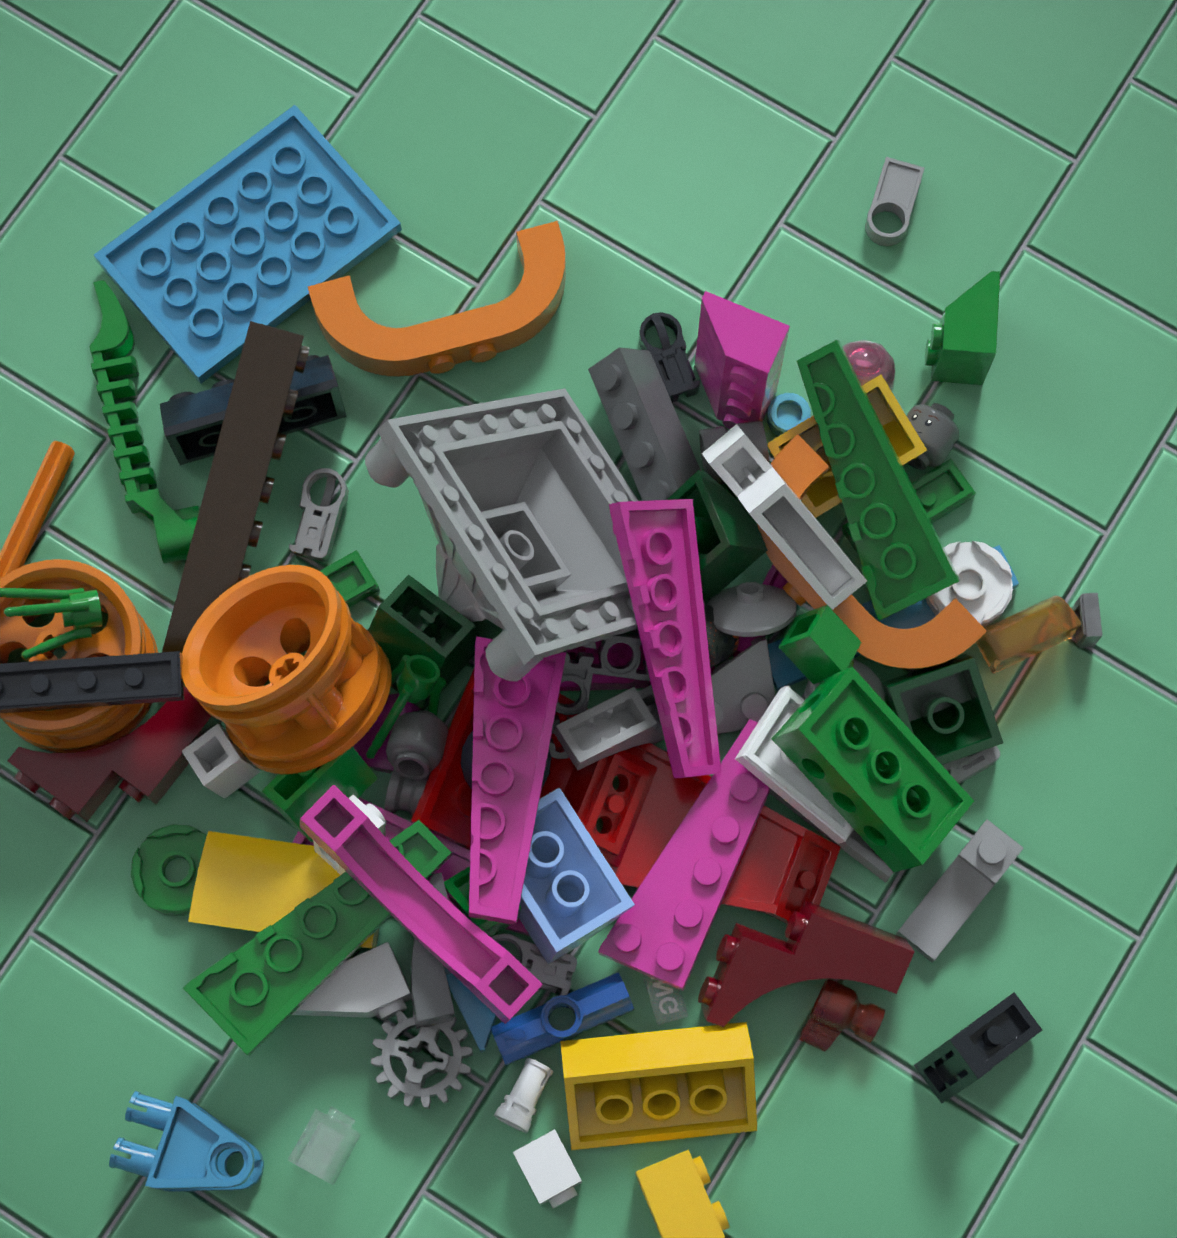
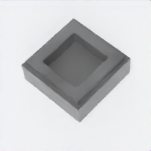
[1072,593,1102,648]

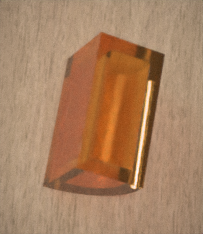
[976,595,1081,674]

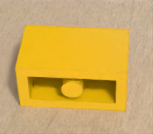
[635,1149,730,1238]

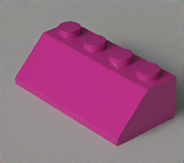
[694,291,790,430]

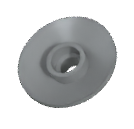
[707,582,796,637]

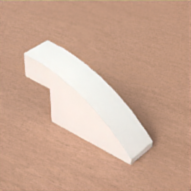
[702,424,867,610]

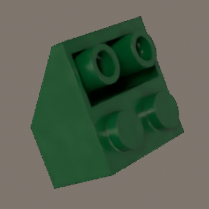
[368,574,479,710]

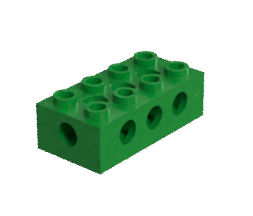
[772,666,974,872]

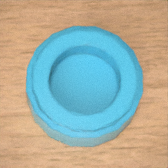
[767,393,811,436]

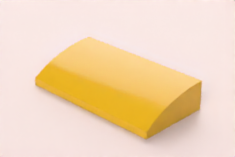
[188,831,379,948]

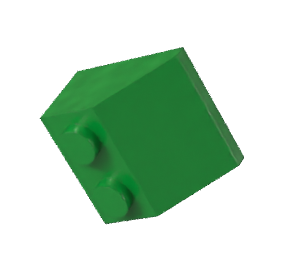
[925,271,1000,385]

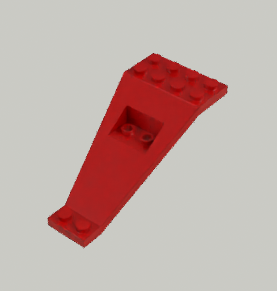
[411,667,841,924]

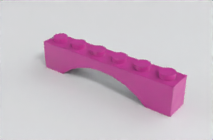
[300,785,543,1024]

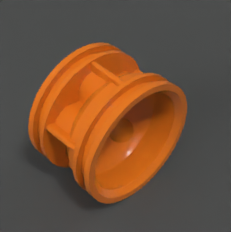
[0,559,159,753]
[182,565,392,774]

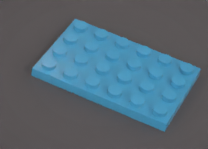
[94,105,402,384]

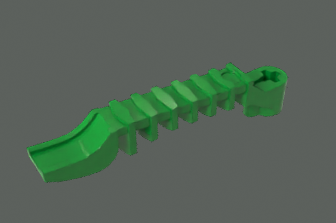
[89,280,200,564]

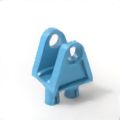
[109,1091,264,1192]

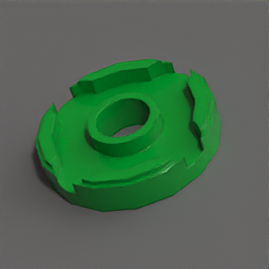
[131,824,207,916]

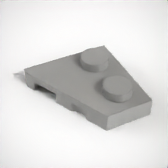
[711,636,775,734]

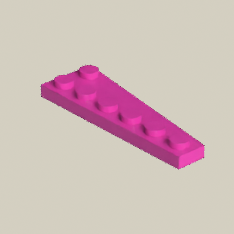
[609,499,721,778]
[469,636,566,925]
[598,719,771,991]

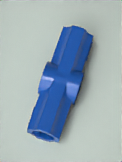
[490,972,634,1066]

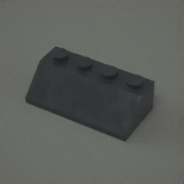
[160,355,347,465]

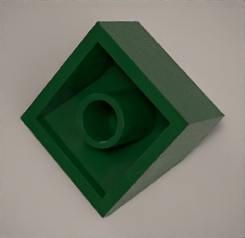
[667,470,768,600]
[881,654,1003,765]

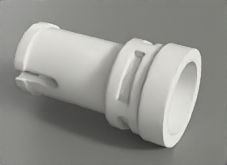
[494,1058,554,1133]

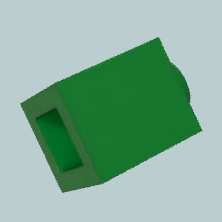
[779,605,862,684]

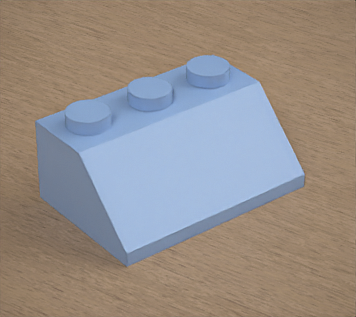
[519,788,635,964]

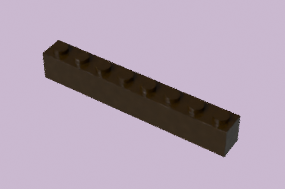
[162,321,310,654]

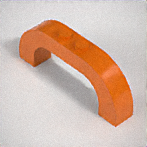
[307,221,566,377]
[757,434,987,669]

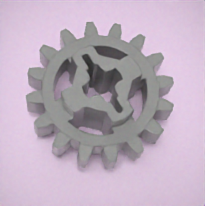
[371,1010,473,1109]

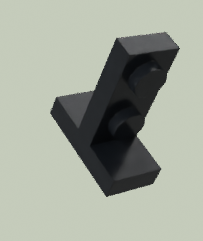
[914,992,1043,1104]

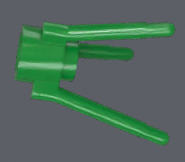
[0,588,103,659]
[366,655,446,759]

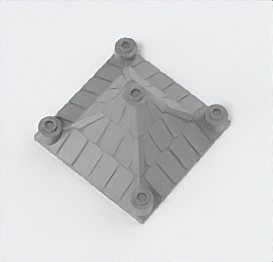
[365,388,705,681]

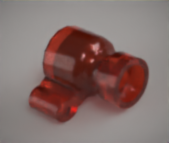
[799,979,886,1052]

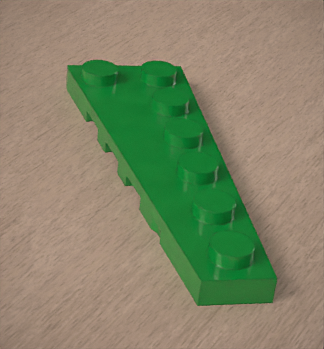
[797,340,960,621]
[183,820,452,1056]

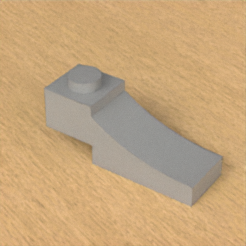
[554,685,664,771]
[896,819,1024,962]

